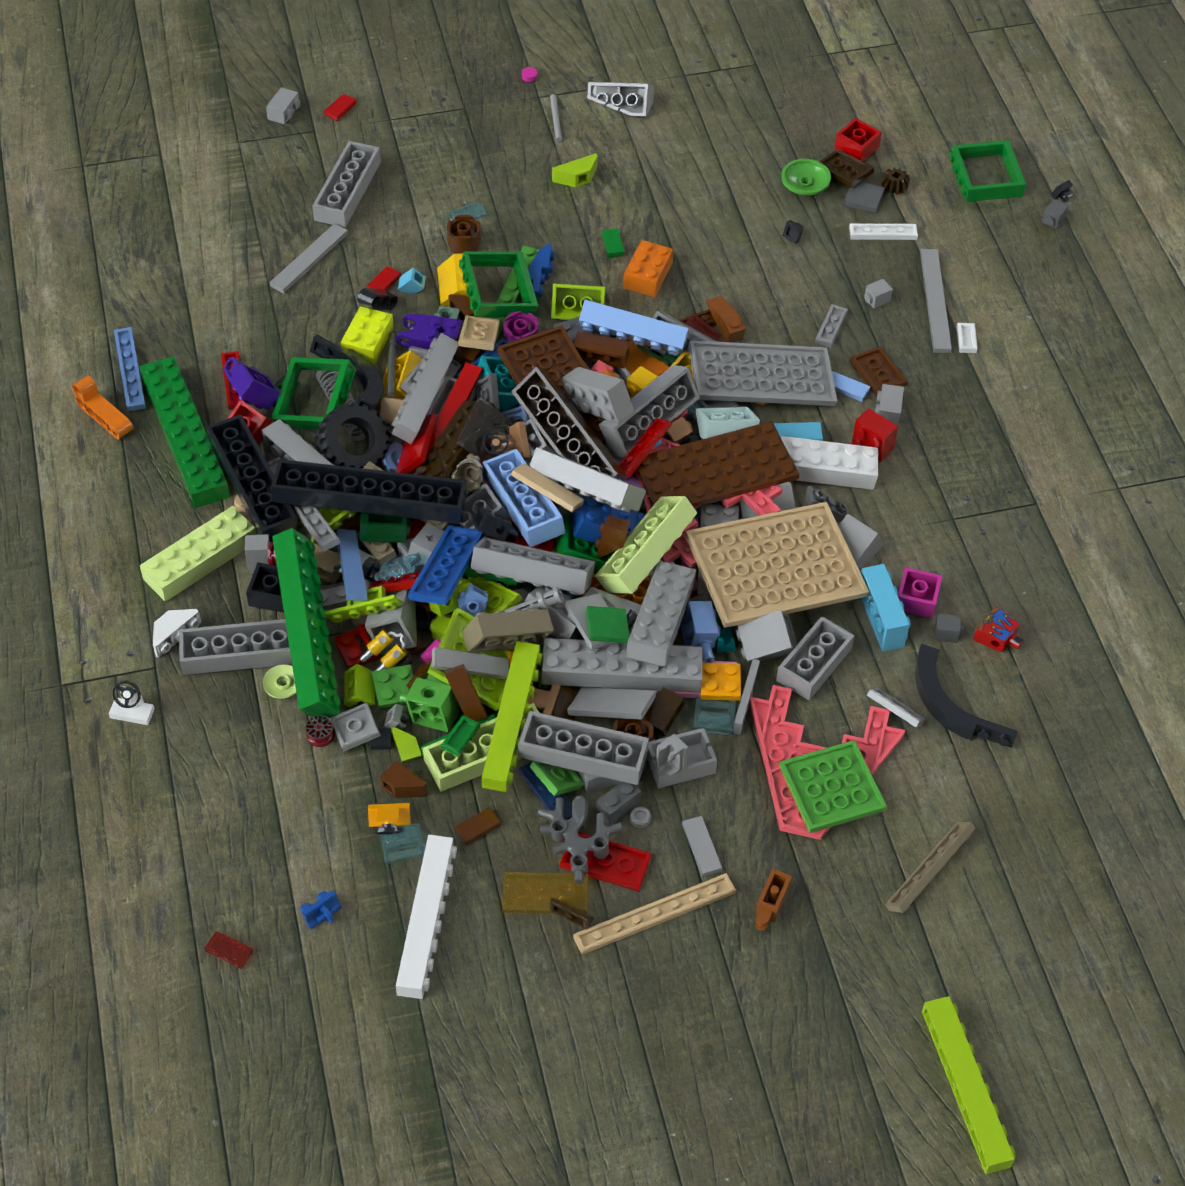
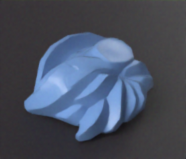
[382,442,403,472]

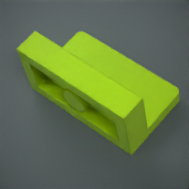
[344,664,375,708]

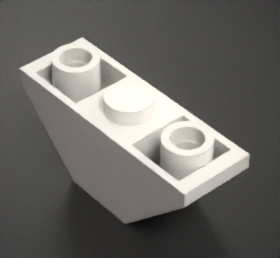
[153,609,201,658]

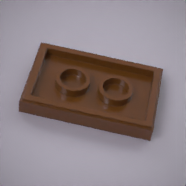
[850,346,908,397]

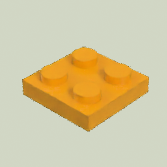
[701,662,741,701]

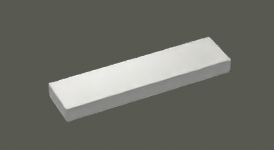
[849,224,918,240]

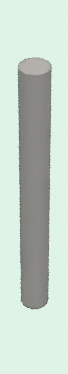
[550,94,562,142]

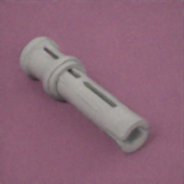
[504,586,564,613]

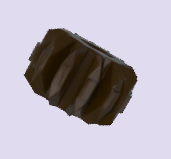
[881,167,910,195]

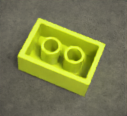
[340,306,394,365]

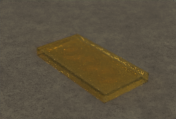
[502,872,588,914]

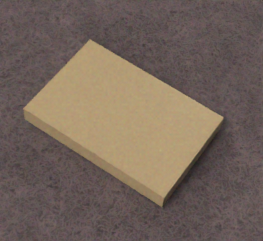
[458,315,500,351]

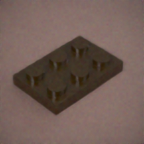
[819,149,874,188]

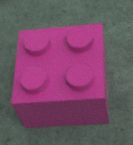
[898,567,942,619]

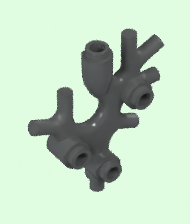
[538,796,623,884]

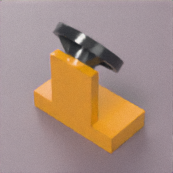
[368,803,411,835]

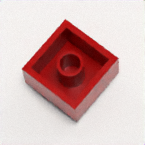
[834,118,882,161]
[852,408,898,462]

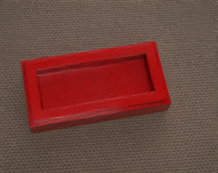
[324,93,357,121]
[366,266,401,291]

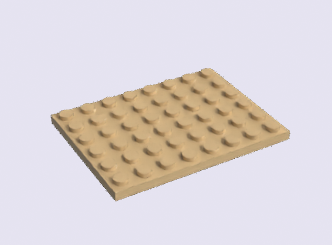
[685,502,869,628]

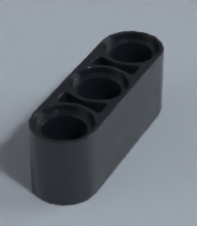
[357,288,398,310]

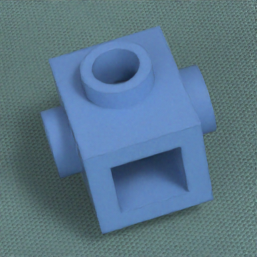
[457,584,488,617]

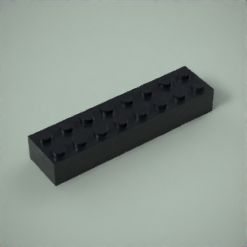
[206,414,299,542]

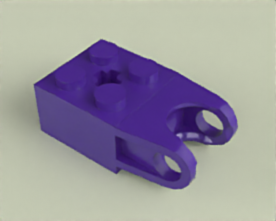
[396,314,463,359]
[224,357,281,411]

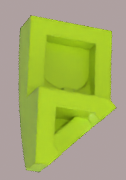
[391,727,421,762]

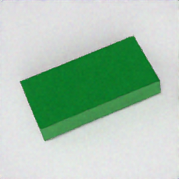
[601,228,624,258]
[441,715,480,757]

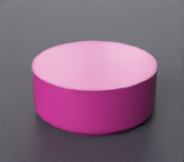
[522,67,537,82]

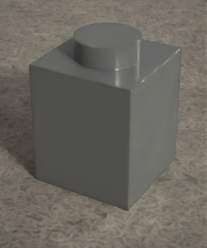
[1042,199,1069,229]
[934,613,964,643]

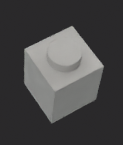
[864,279,893,308]

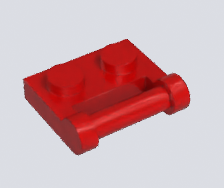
[334,624,381,669]

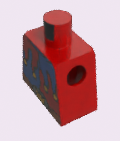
[973,606,1024,652]

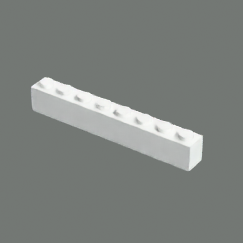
[396,835,457,999]

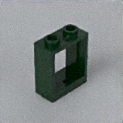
[360,512,410,543]

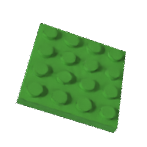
[779,740,887,833]

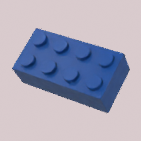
[571,496,645,543]

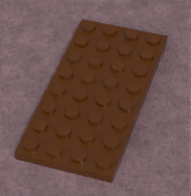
[497,325,607,454]
[636,421,799,508]

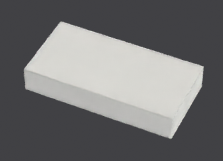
[957,323,978,353]

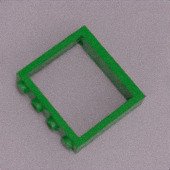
[949,140,1026,202]
[459,251,538,317]
[272,357,356,430]

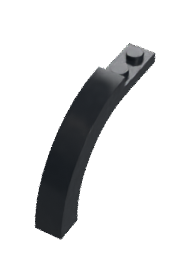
[310,335,384,411]
[915,644,1017,748]

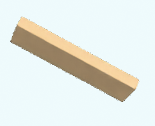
[512,463,584,512]

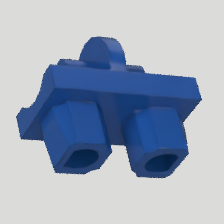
[300,890,342,929]

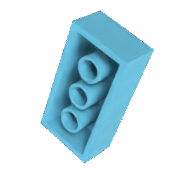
[861,564,911,652]

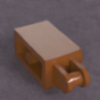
[755,868,792,931]

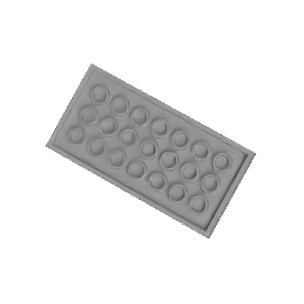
[689,340,837,406]

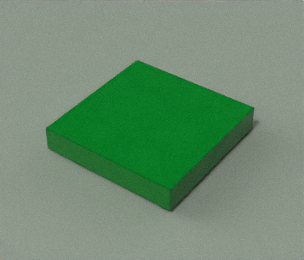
[586,606,630,643]

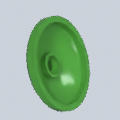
[781,159,831,196]

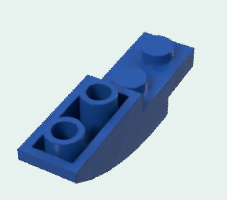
[528,243,555,304]

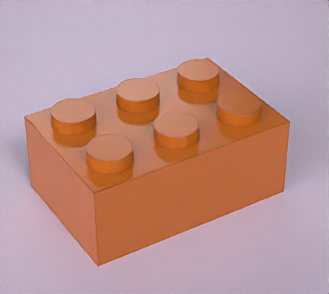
[623,240,673,297]

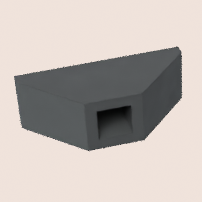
[804,486,847,522]

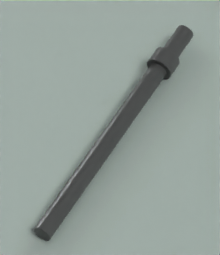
[387,332,398,398]

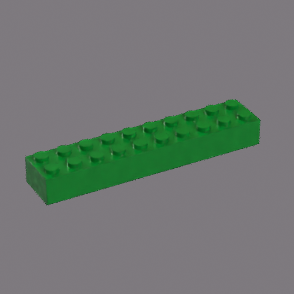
[139,356,230,509]
[273,528,340,720]

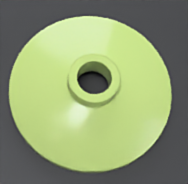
[263,665,296,699]

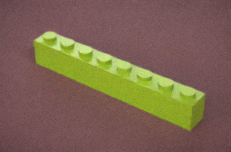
[482,641,543,792]
[922,996,1016,1175]

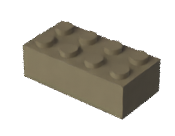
[462,608,554,653]

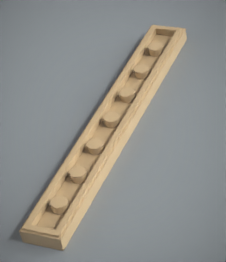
[573,873,736,955]

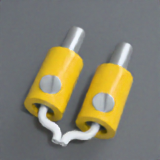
[360,629,407,671]

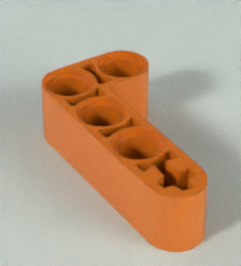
[72,375,134,440]

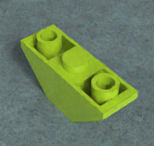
[552,153,598,187]

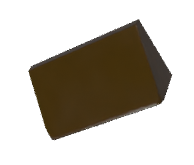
[553,685,579,721]
[550,898,594,929]

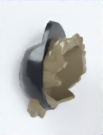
[451,454,485,498]

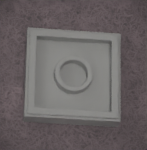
[330,702,381,752]

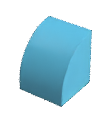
[398,268,426,294]

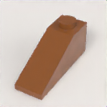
[706,296,746,343]

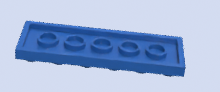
[408,526,485,605]

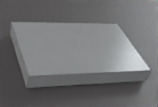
[564,593,616,650]

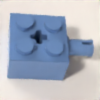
[680,601,720,663]

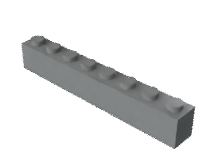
[391,333,458,444]

